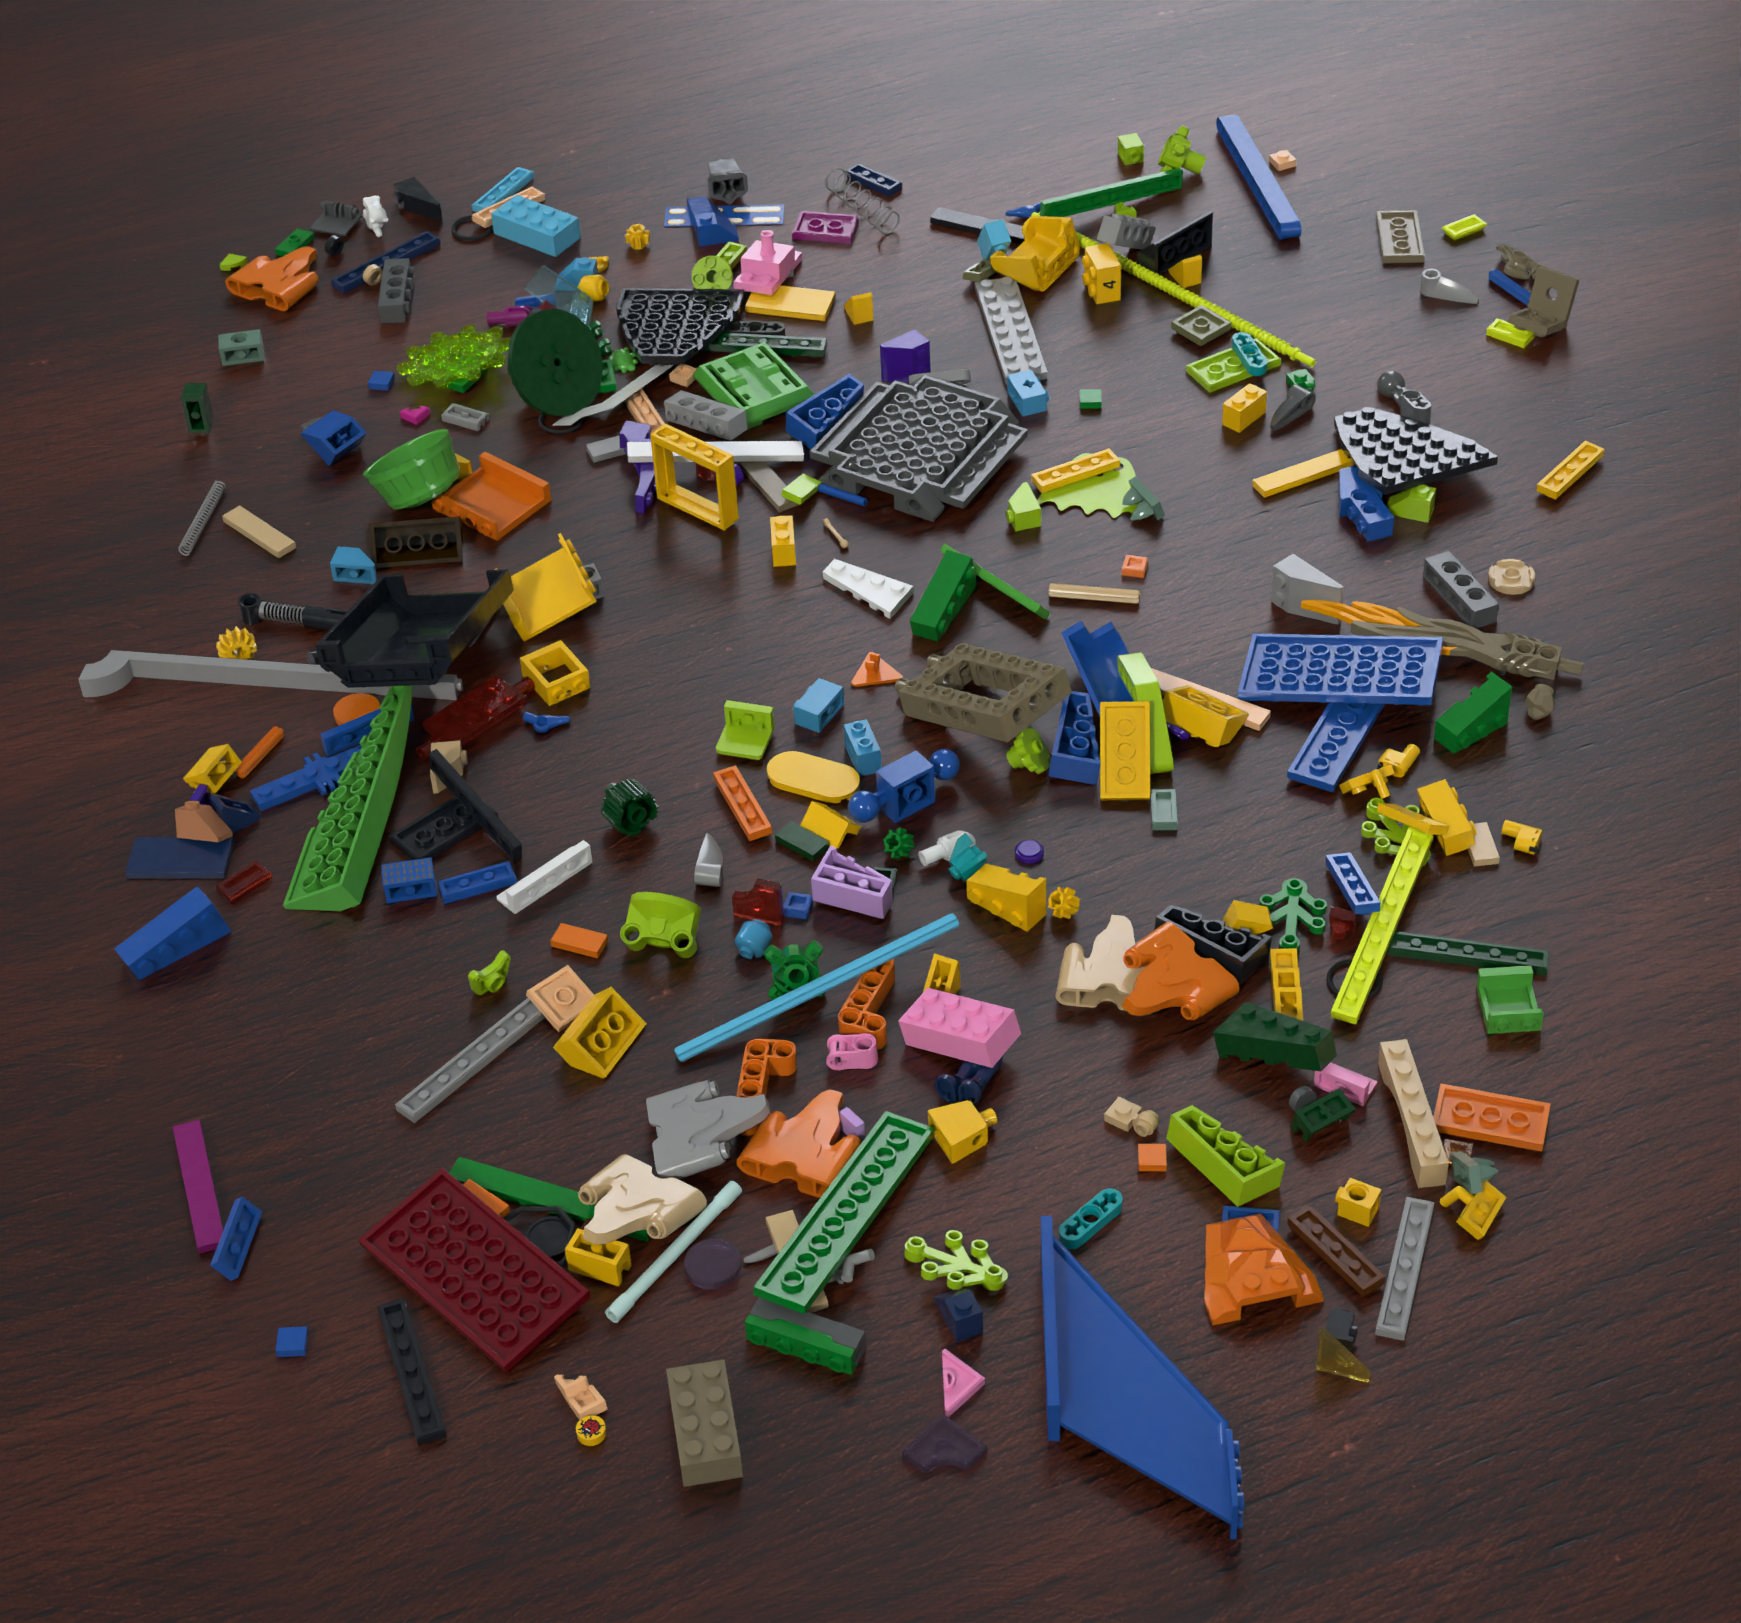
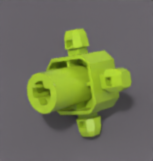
[1158,126,1206,175]

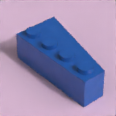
[786,374,864,450]
[1048,691,1101,785]
[114,886,232,980]

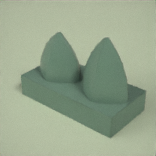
[1122,476,1165,520]
[1451,1151,1499,1194]

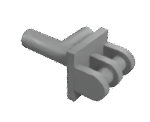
[828,1249,875,1284]

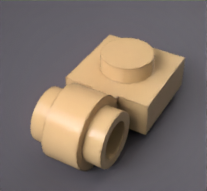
[1104,1097,1159,1137]

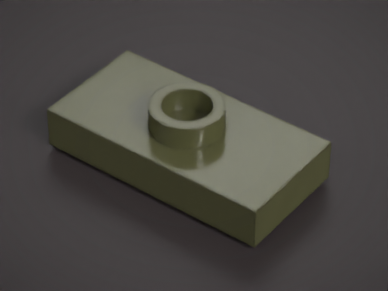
[963,259,997,282]

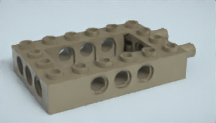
[895,643,1072,743]

